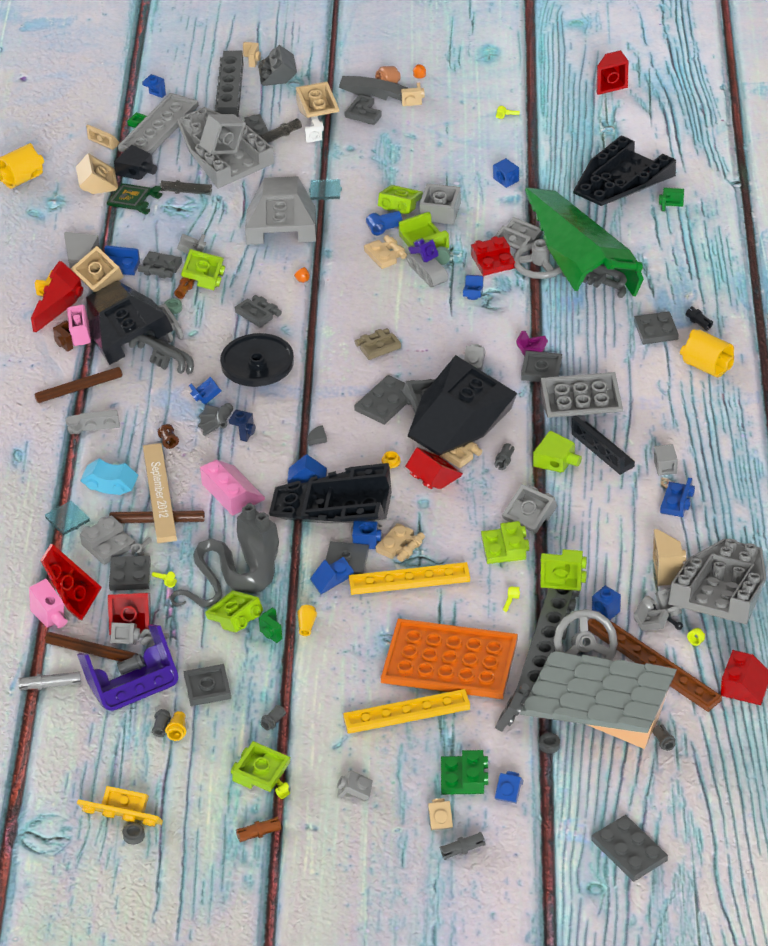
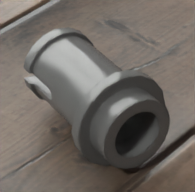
[117,654,145,675]
[260,705,286,730]
[152,709,171,737]
[652,724,676,751]

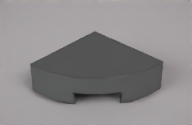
[308,425,327,446]

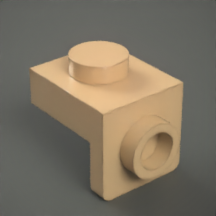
[243,42,261,67]
[401,82,425,106]
[428,798,453,830]

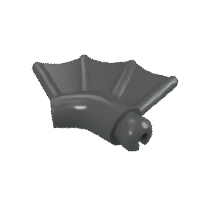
[198,403,233,436]

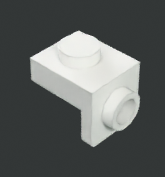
[305,116,324,143]

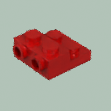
[471,236,516,276]

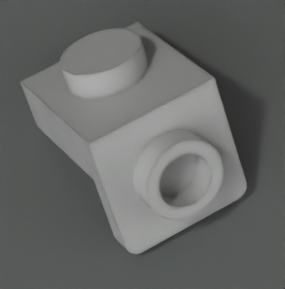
[177,234,206,253]
[464,344,485,370]
[655,587,684,617]
[634,603,669,631]
[111,623,140,644]
[337,770,373,801]

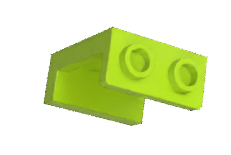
[399,212,449,248]

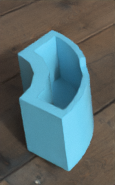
[80,458,138,495]

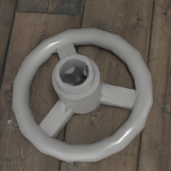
[513,239,562,279]
[553,609,618,660]

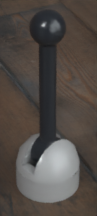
[640,596,683,630]

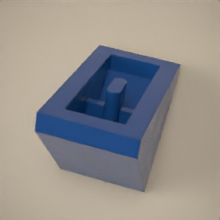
[288,454,327,484]

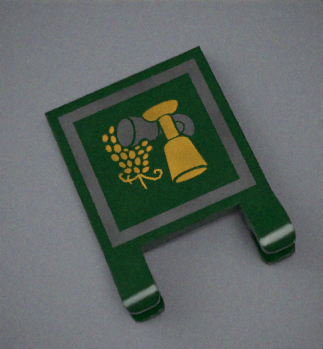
[107,183,162,214]

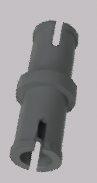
[440,832,486,860]

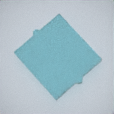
[309,179,342,200]
[45,501,90,536]

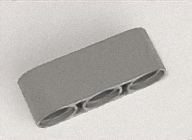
[407,253,448,287]

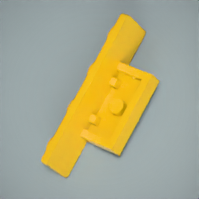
[77,786,163,827]

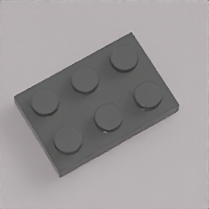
[354,375,407,425]
[592,815,668,882]

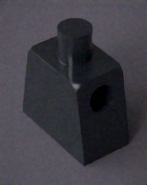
[114,145,157,180]

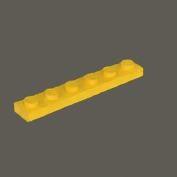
[349,562,470,595]
[343,689,470,734]

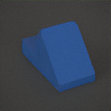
[310,557,354,595]

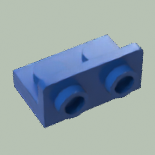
[104,245,140,276]
[660,477,695,517]

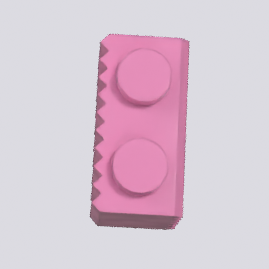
[67,304,91,346]

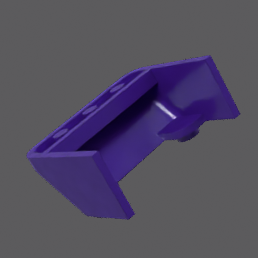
[77,624,178,711]

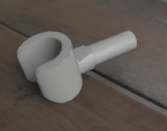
[130,537,152,556]
[140,629,169,645]

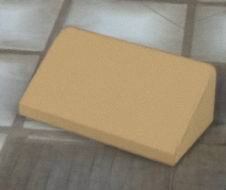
[86,125,120,150]

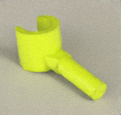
[496,106,520,119]
[152,571,177,587]
[503,586,520,612]
[275,779,290,799]

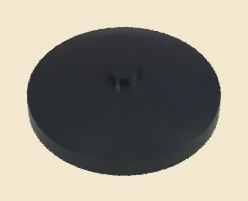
[220,333,294,387]

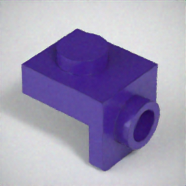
[408,238,439,262]

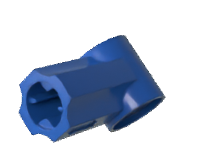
[366,211,403,236]

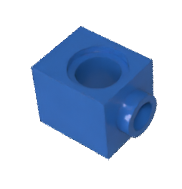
[493,158,519,188]
[352,521,382,549]
[592,585,621,620]

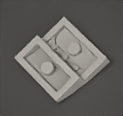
[495,217,543,250]

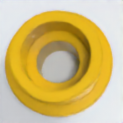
[382,451,401,468]

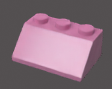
[200,459,265,516]

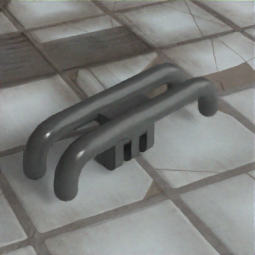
[562,264,627,298]
[129,334,194,374]

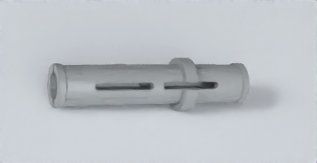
[18,671,81,691]

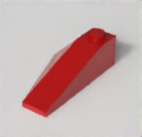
[31,261,83,332]
[40,544,102,621]

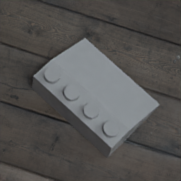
[541,372,623,418]

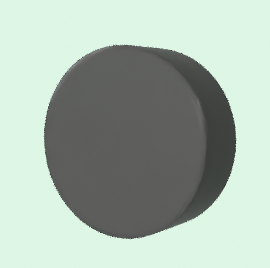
[539,733,560,754]
[122,823,145,845]

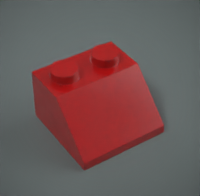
[596,50,629,95]
[405,447,463,489]
[108,593,151,635]
[721,650,768,705]

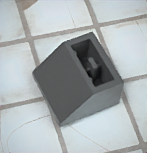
[258,45,297,86]

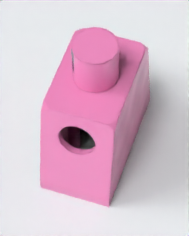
[29,579,67,628]

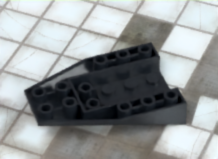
[573,135,676,206]
[86,281,173,365]
[408,355,517,456]

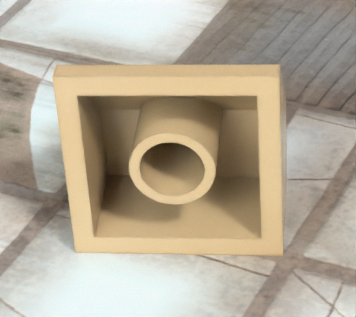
[76,153,118,194]
[71,246,124,292]
[653,529,686,586]

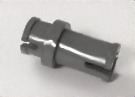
[495,443,515,470]

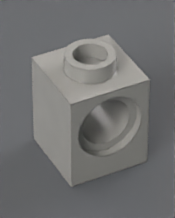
[654,444,678,476]

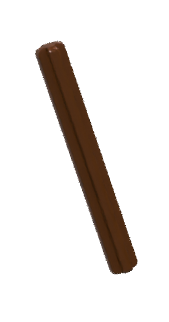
[35,367,122,403]
[109,510,205,523]
[45,632,139,662]

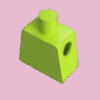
[533,431,582,472]

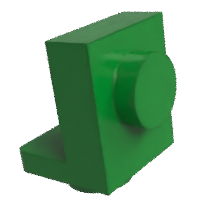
[659,188,684,211]
[259,607,283,643]

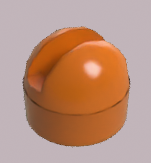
[413,64,426,78]
[294,267,310,283]

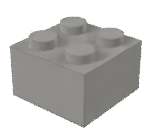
[199,114,246,154]
[419,183,461,224]

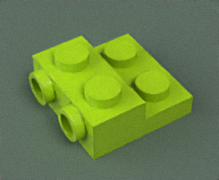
[378,185,423,214]
[181,249,225,290]
[481,521,529,564]
[541,549,587,591]
[205,591,263,633]
[231,741,291,792]

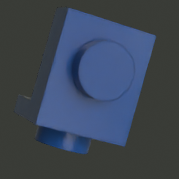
[142,74,166,98]
[463,275,484,300]
[189,377,222,405]
[495,771,524,804]

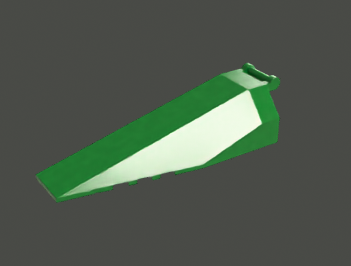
[525,188,644,297]

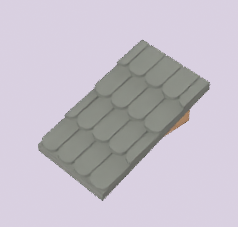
[520,652,677,749]

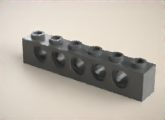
[215,50,244,118]

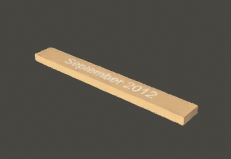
[143,443,177,543]

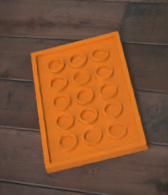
[381,618,518,699]

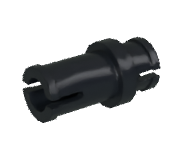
[686,306,713,331]

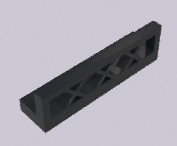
[572,416,635,475]

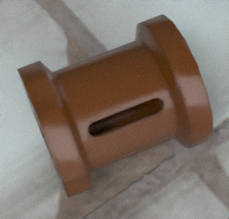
[157,424,179,449]

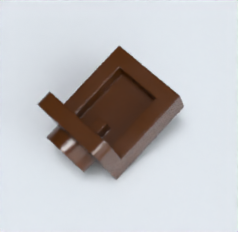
[53,320,73,352]

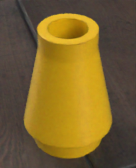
[297,605,317,636]
[165,711,186,741]

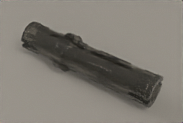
[260,118,302,143]
[160,180,212,195]

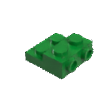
[441,750,488,795]

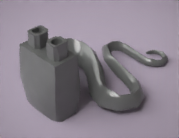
[170,503,279,607]

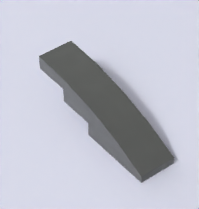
[339,76,408,101]

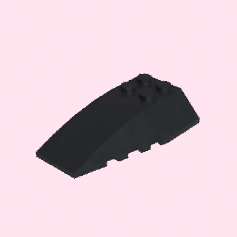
[269,463,392,523]

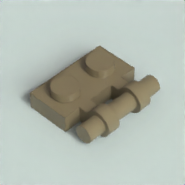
[355,328,401,360]

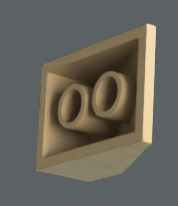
[296,82,339,118]

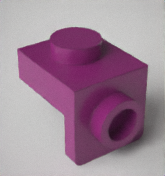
[516,331,548,356]

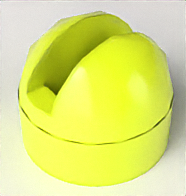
[687,628,705,646]

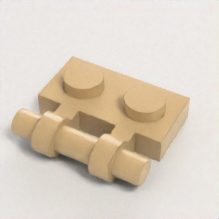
[364,235,407,269]
[440,442,482,468]
[376,523,425,562]

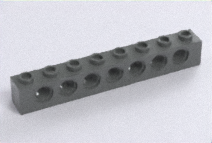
[517,588,580,704]

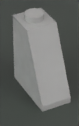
[64,232,100,269]

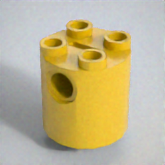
[0,143,44,189]
[680,329,734,378]

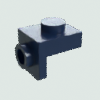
[229,410,256,442]

